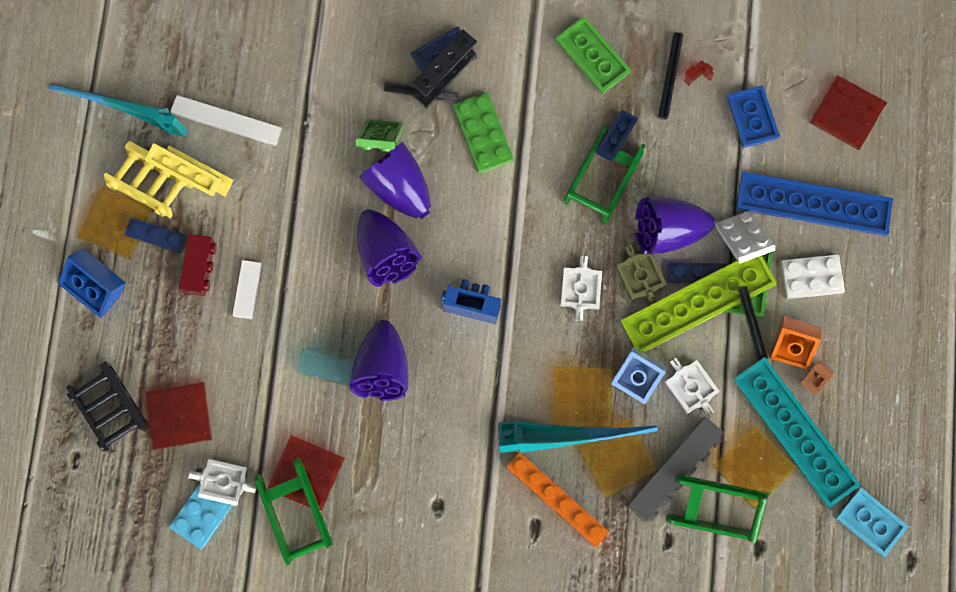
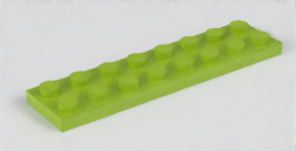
[621,255,777,353]

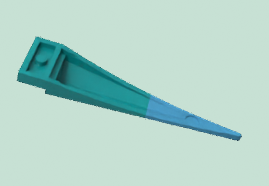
[49,84,188,137]
[498,420,658,453]

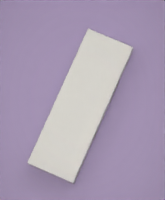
[232,260,262,319]

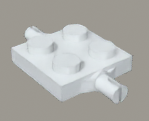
[561,256,602,321]
[665,358,720,417]
[189,459,257,506]

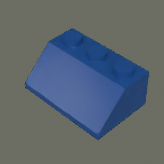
[58,248,126,318]

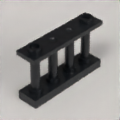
[412,29,477,109]
[66,361,151,453]

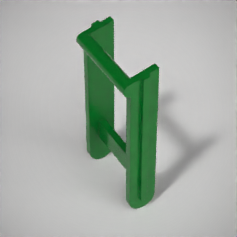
[564,125,646,224]
[254,458,333,565]
[665,475,770,543]

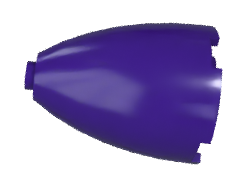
[359,142,431,219]
[635,197,715,254]
[357,209,422,287]
[349,320,409,401]

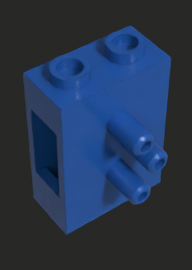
[441,279,501,324]

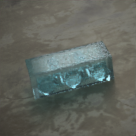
[296,347,355,386]

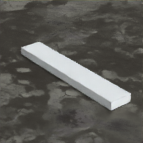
[170,95,282,146]

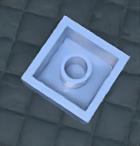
[611,347,666,404]

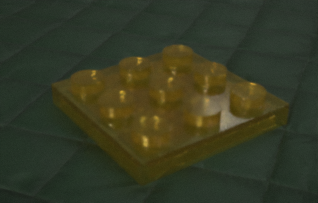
[77,187,154,260]
[552,367,612,427]
[577,418,658,498]
[713,425,797,509]

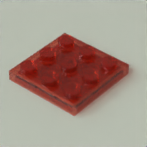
[810,75,887,150]
[146,382,212,450]
[267,435,345,513]

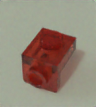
[684,60,715,86]

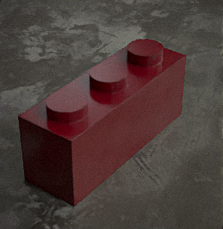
[179,234,217,296]

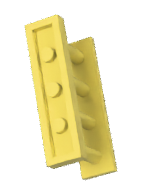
[103,141,193,218]
[145,143,234,197]

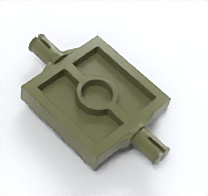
[616,245,667,305]

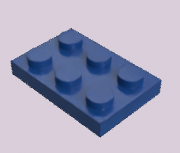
[726,85,780,148]

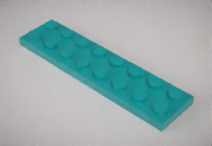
[733,357,861,508]

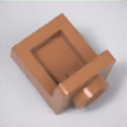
[800,361,835,396]

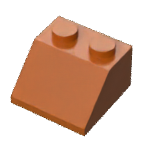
[770,316,821,370]

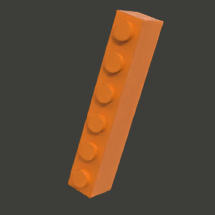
[506,452,609,548]

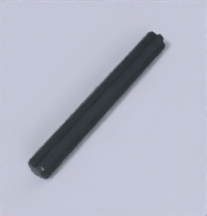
[658,32,683,120]

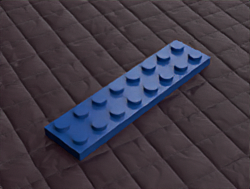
[736,172,893,236]

